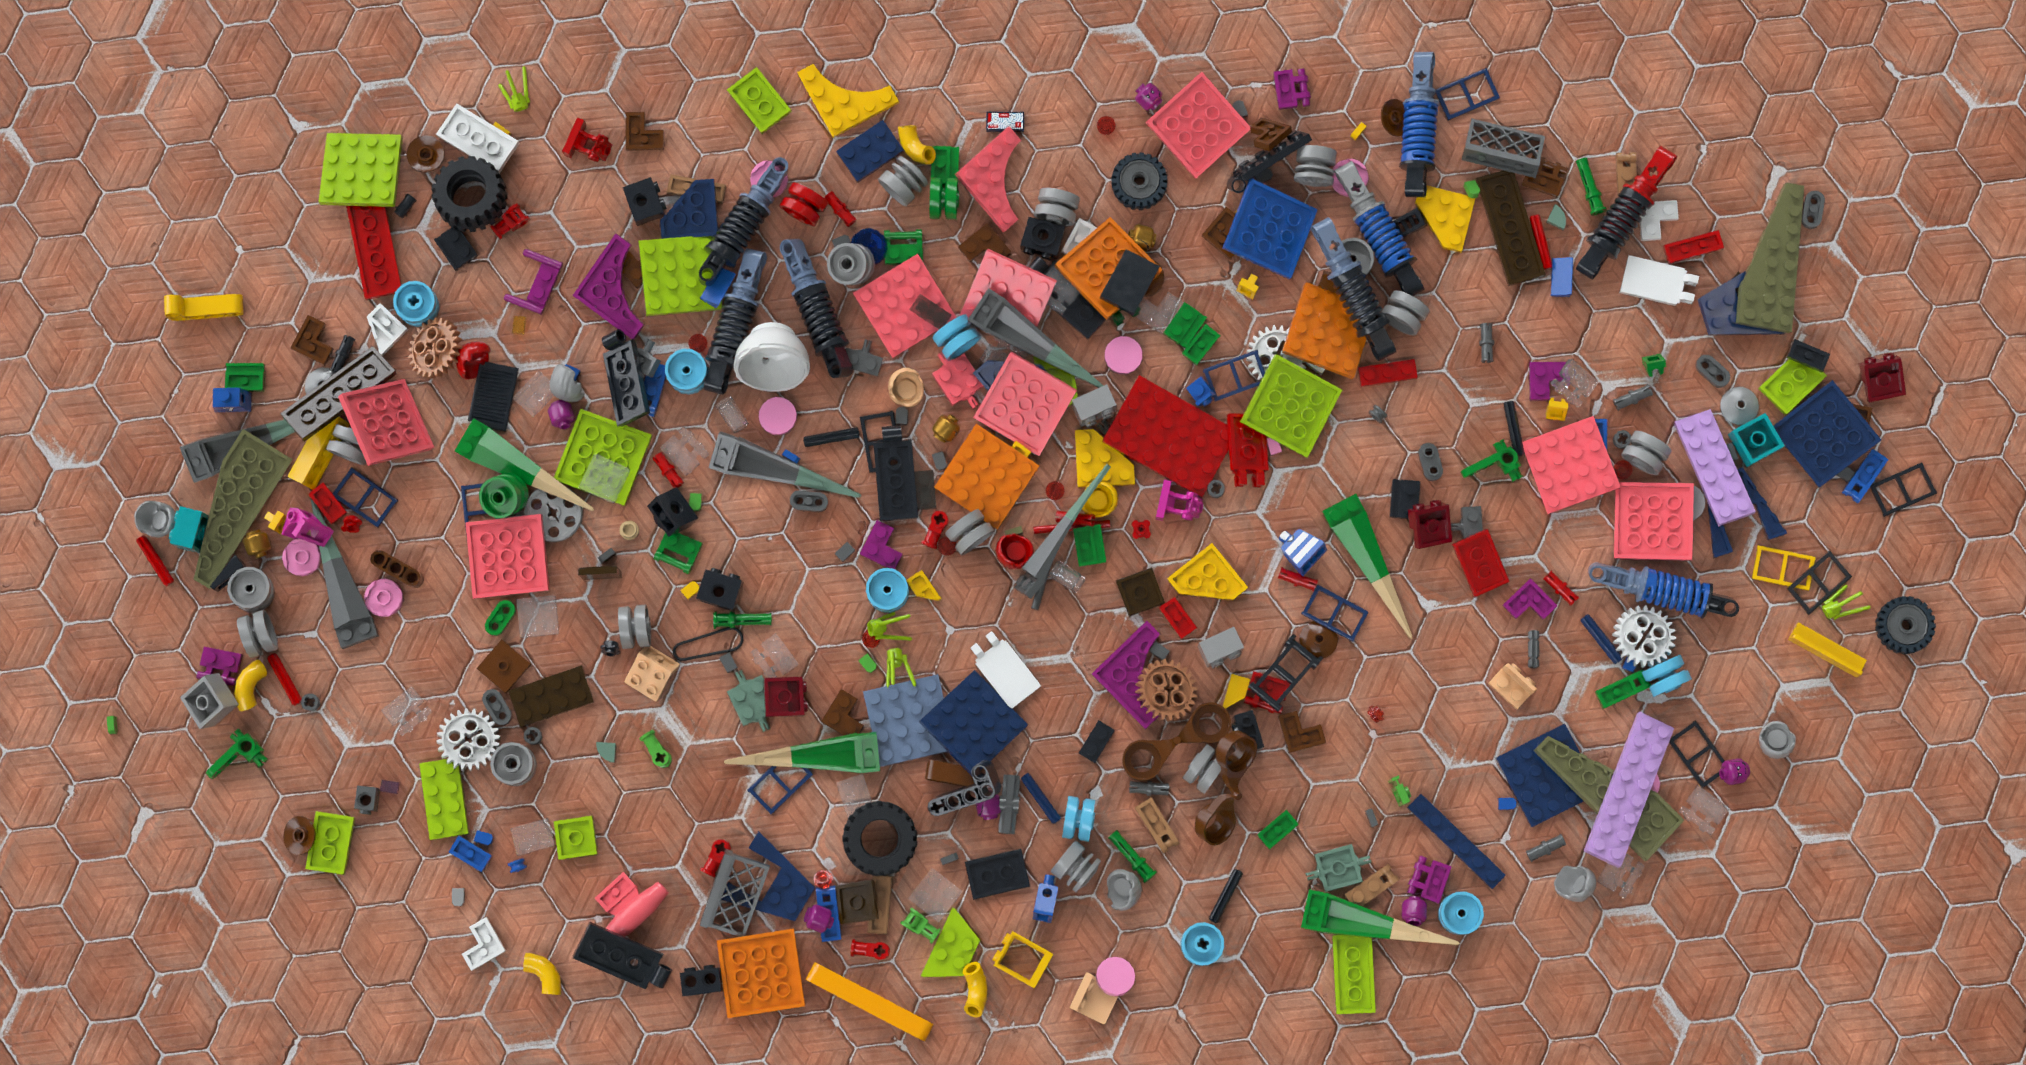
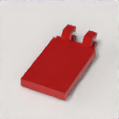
[1227,413,1269,488]

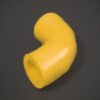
[898,125,936,165]
[234,660,267,711]
[523,953,561,995]
[963,962,988,1018]

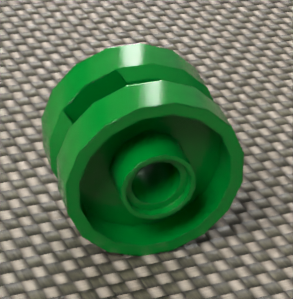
[929,177,959,220]
[479,473,529,518]

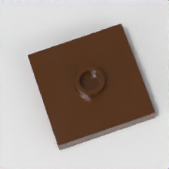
[476,639,531,693]

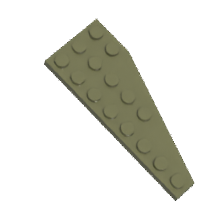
[1736,183,1804,333]
[194,429,293,589]
[1533,736,1684,861]

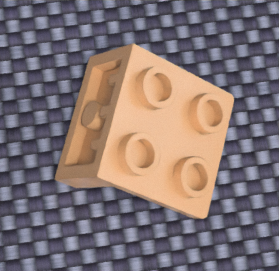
[624,646,680,702]
[1488,663,1537,710]
[1069,972,1118,1024]

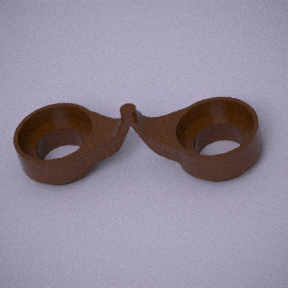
[1122,702,1231,781]
[1195,730,1257,846]

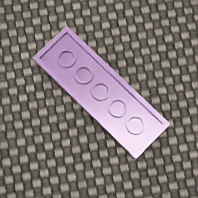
[1674,409,1756,527]

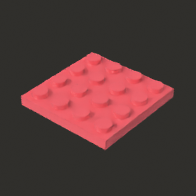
[1145,72,1250,179]
[960,249,1057,327]
[853,254,957,358]
[973,352,1077,456]
[338,379,434,466]
[1522,416,1621,514]
[1614,482,1694,561]
[466,514,550,599]

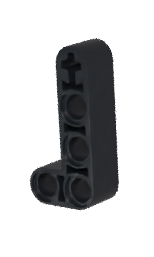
[928,760,1001,816]

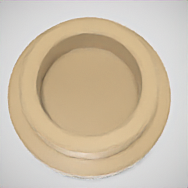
[620,521,639,540]

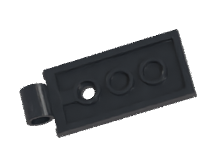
[1227,130,1312,193]
[1028,257,1106,340]
[602,329,650,427]
[873,425,918,522]
[573,922,673,989]

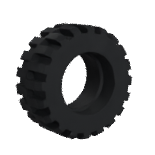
[431,156,508,232]
[842,801,918,876]

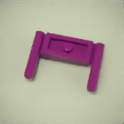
[504,249,563,315]

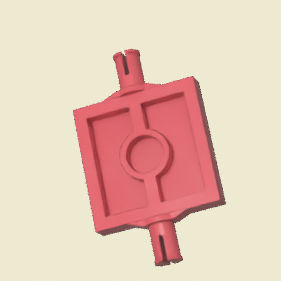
[932,352,984,409]

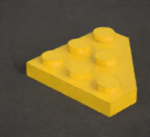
[1415,185,1475,253]
[1075,429,1135,488]
[1167,543,1248,600]

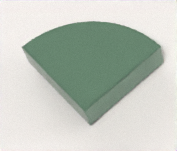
[1546,204,1566,230]
[596,742,616,763]

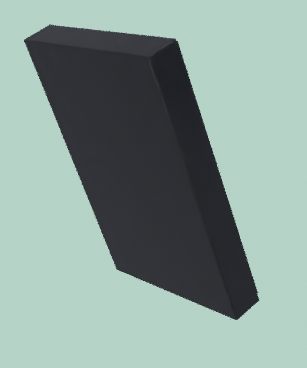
[1100,249,1160,316]
[965,849,1030,900]

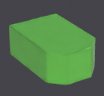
[1463,180,1480,198]
[689,493,702,512]
[858,653,877,673]
[107,716,118,735]

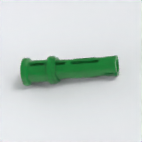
[1576,158,1607,216]
[713,611,772,629]
[1108,830,1157,884]

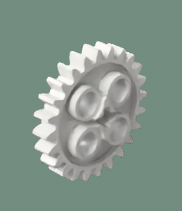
[1246,325,1307,381]
[1612,605,1676,668]
[436,708,500,771]

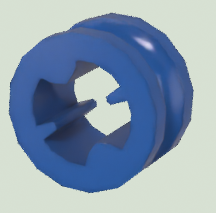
[508,858,527,873]

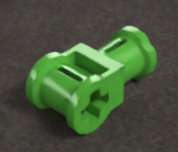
[639,730,672,768]
[900,907,942,944]

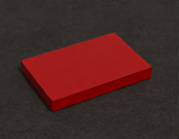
[1452,529,1510,597]

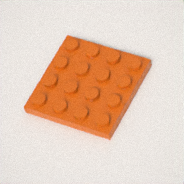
[1055,217,1162,320]
[1281,282,1366,379]
[934,424,1040,530]
[717,928,805,1018]

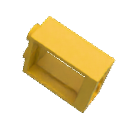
[992,931,1053,989]

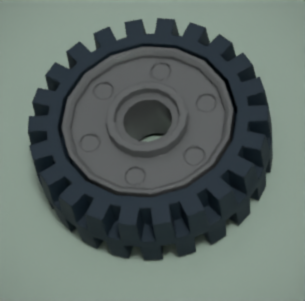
[1111,152,1168,210]
[1875,596,1936,654]

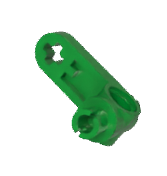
[1460,439,1523,482]
[206,729,268,780]

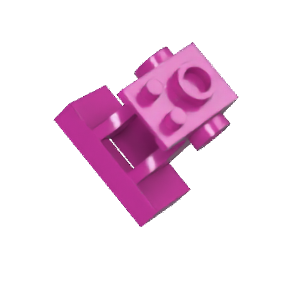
[1155,480,1203,521]
[281,507,334,547]

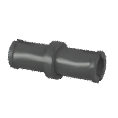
[1479,323,1494,363]
[1613,384,1653,411]
[1129,781,1169,796]
[1526,834,1566,862]

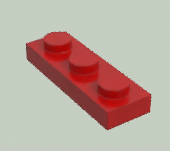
[1663,230,1724,264]
[1358,359,1418,387]

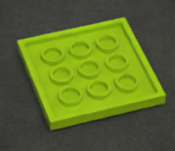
[319,133,403,207]
[638,236,722,316]
[1240,354,1342,458]
[554,409,652,506]

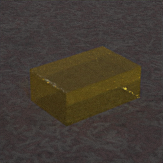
[512,316,526,335]

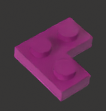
[1529,362,1568,401]
[860,520,903,569]
[1502,578,1557,619]

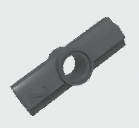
[998,775,1020,834]

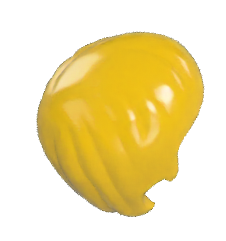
[1082,481,1119,518]

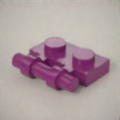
[1273,68,1311,110]
[196,647,243,686]
[1407,856,1452,904]

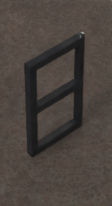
[860,411,898,473]
[1870,463,1937,517]
[1786,551,1852,615]
[1669,720,1725,788]

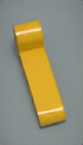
[164,294,244,321]

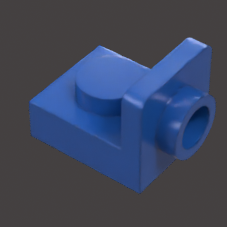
[1186,376,1216,407]

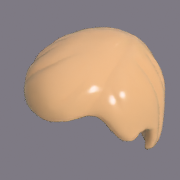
[888,368,924,407]

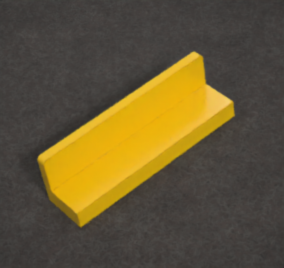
[288,417,350,490]
[1788,622,1867,678]

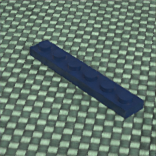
[1407,794,1506,889]

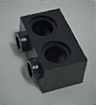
[680,965,723,997]

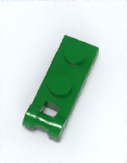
[1595,669,1651,709]

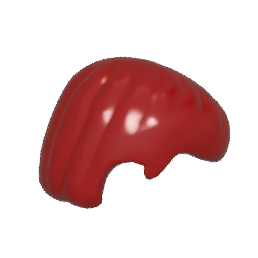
[456,341,491,380]
[995,533,1034,569]

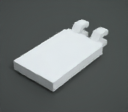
[1619,255,1699,306]
[970,631,1041,708]

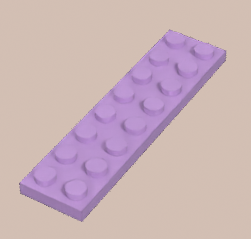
[1584,712,1674,868]

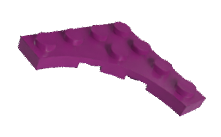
[573,234,645,339]
[1091,621,1160,730]

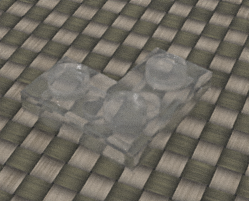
[1135,292,1184,335]

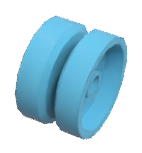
[393,281,439,327]
[932,314,981,361]
[665,349,709,395]
[866,568,909,613]
[1642,655,1692,697]
[1062,796,1095,842]
[1438,891,1484,935]
[1180,922,1224,966]

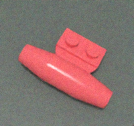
[595,872,669,937]

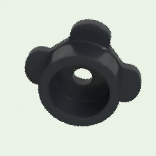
[600,641,620,657]

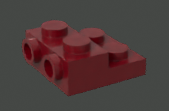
[1859,353,1906,403]
[1408,500,1452,549]
[764,676,808,717]

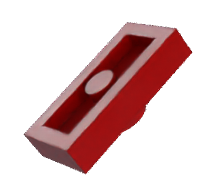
[308,482,348,525]
[1159,597,1197,639]

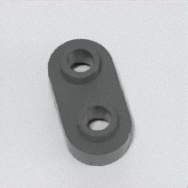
[1801,191,1825,229]
[1695,355,1730,388]
[1418,443,1443,481]
[790,490,828,512]
[482,689,512,726]

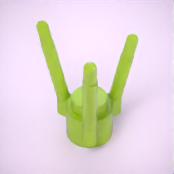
[498,66,530,112]
[1822,585,1870,620]
[867,612,912,641]
[886,648,917,687]

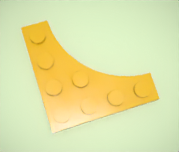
[797,64,899,138]

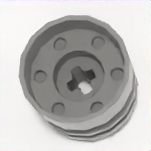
[1294,145,1337,187]
[878,156,928,207]
[1050,840,1101,892]

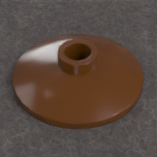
[1381,99,1405,137]
[406,135,444,173]
[1299,621,1338,658]
[283,816,316,855]

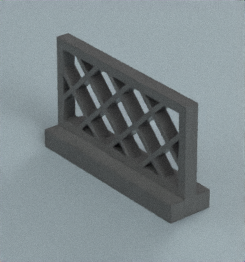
[1462,118,1545,178]
[700,849,770,937]

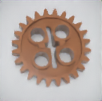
[408,317,462,379]
[1135,659,1198,722]

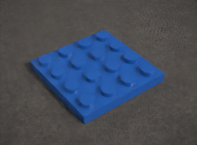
[1222,178,1318,279]

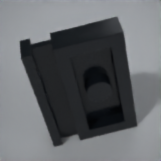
[434,227,478,271]
[1389,479,1421,519]

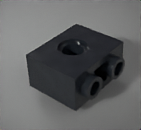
[622,177,667,226]
[1020,217,1065,261]
[647,487,698,537]
[696,568,744,612]
[1231,710,1264,751]

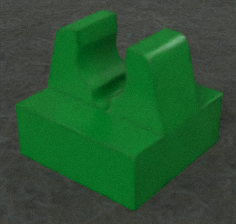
[1642,354,1666,377]

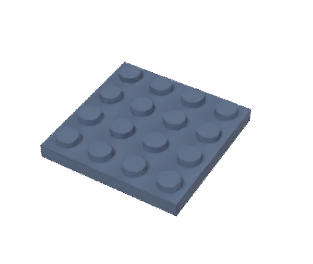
[863,674,948,767]

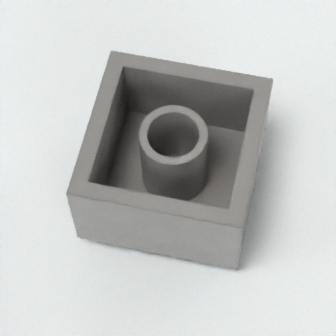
[1072,384,1117,428]
[1197,627,1244,668]
[180,673,239,729]

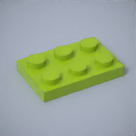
[727,67,792,134]
[1758,359,1827,415]
[305,811,355,875]

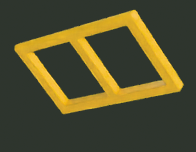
[1752,545,1816,591]

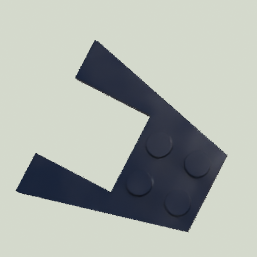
[1697,271,1786,336]
[1707,467,1787,559]
[721,831,815,921]

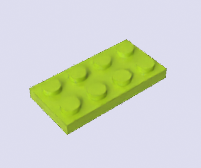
[419,759,469,840]
[1332,935,1376,1014]

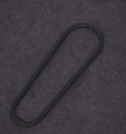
[673,627,743,661]

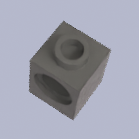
[354,785,380,815]

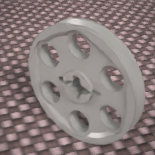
[524,489,583,542]

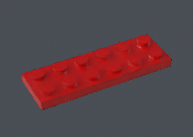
[346,206,402,300]

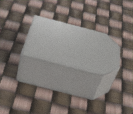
[452,888,465,906]

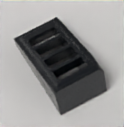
[1389,208,1427,238]
[210,555,246,592]

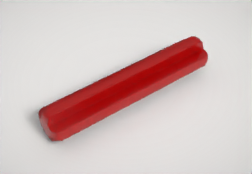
[1530,214,1553,270]
[136,535,174,586]
[267,653,302,706]

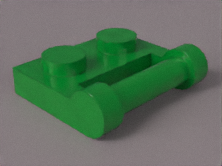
[884,229,923,265]
[653,533,703,575]

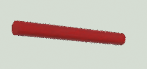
[1033,520,1110,534]

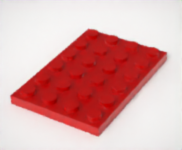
[1102,375,1229,498]

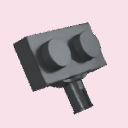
[637,339,661,378]
[846,339,883,377]
[1451,506,1483,539]

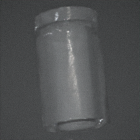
[715,396,749,434]
[1048,560,1086,593]

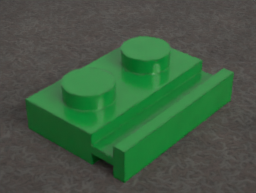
[931,146,960,185]
[1163,302,1207,349]
[225,363,265,392]
[1073,524,1106,567]

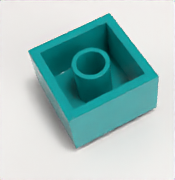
[1728,413,1785,468]
[169,506,209,553]

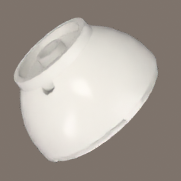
[734,322,810,392]

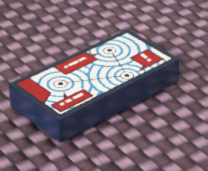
[986,112,1024,132]

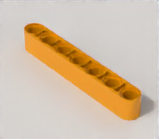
[806,962,934,1042]

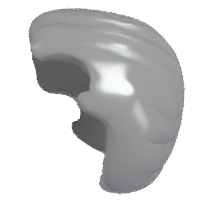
[550,364,585,402]
[134,501,175,538]
[1759,721,1796,759]
[1554,865,1596,902]
[1107,869,1142,911]

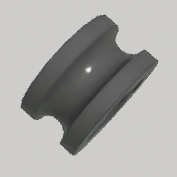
[1368,405,1387,423]
[1613,430,1631,449]
[1207,480,1225,498]
[301,693,320,711]
[524,727,542,745]

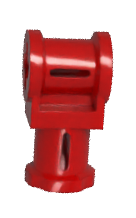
[490,203,530,240]
[921,511,948,550]
[700,839,731,878]
[850,939,890,960]

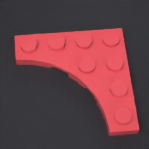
[955,126,1021,232]

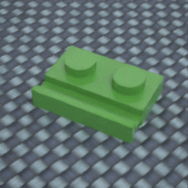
[1388,775,1411,807]

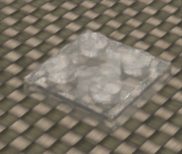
[578,453,630,504]
[517,595,559,638]
[908,868,963,922]

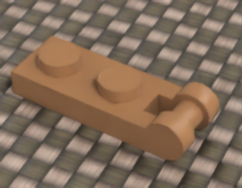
[1615,152,1637,194]
[1135,798,1180,854]
[1344,863,1400,906]

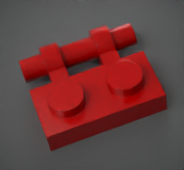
[1244,671,1290,714]

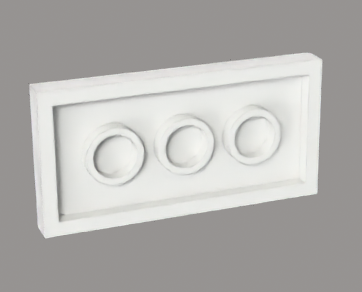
[436,103,519,173]

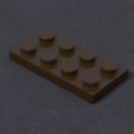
[508,666,594,728]

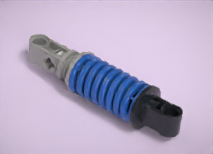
[1334,161,1425,296]

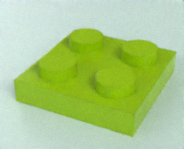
[554,816,598,860]

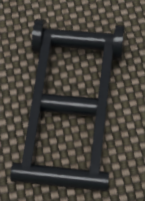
[1248,634,1324,712]

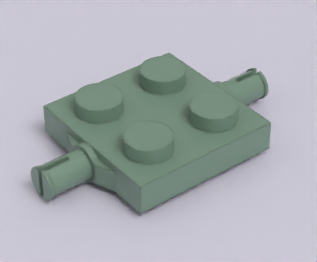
[727,670,770,732]
[1305,844,1371,892]

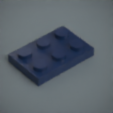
[836,120,904,183]

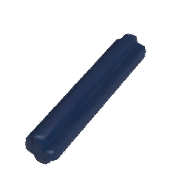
[1580,614,1623,664]
[1021,773,1061,824]

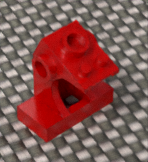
[562,117,613,162]

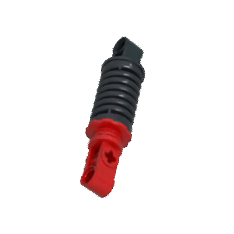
[1576,146,1677,280]

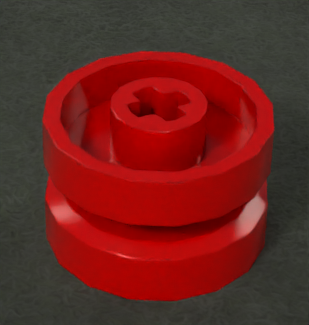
[779,182,828,227]

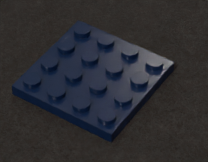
[1774,380,1881,488]
[919,670,1028,776]
[1495,724,1584,827]

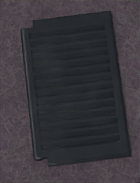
[468,362,519,432]

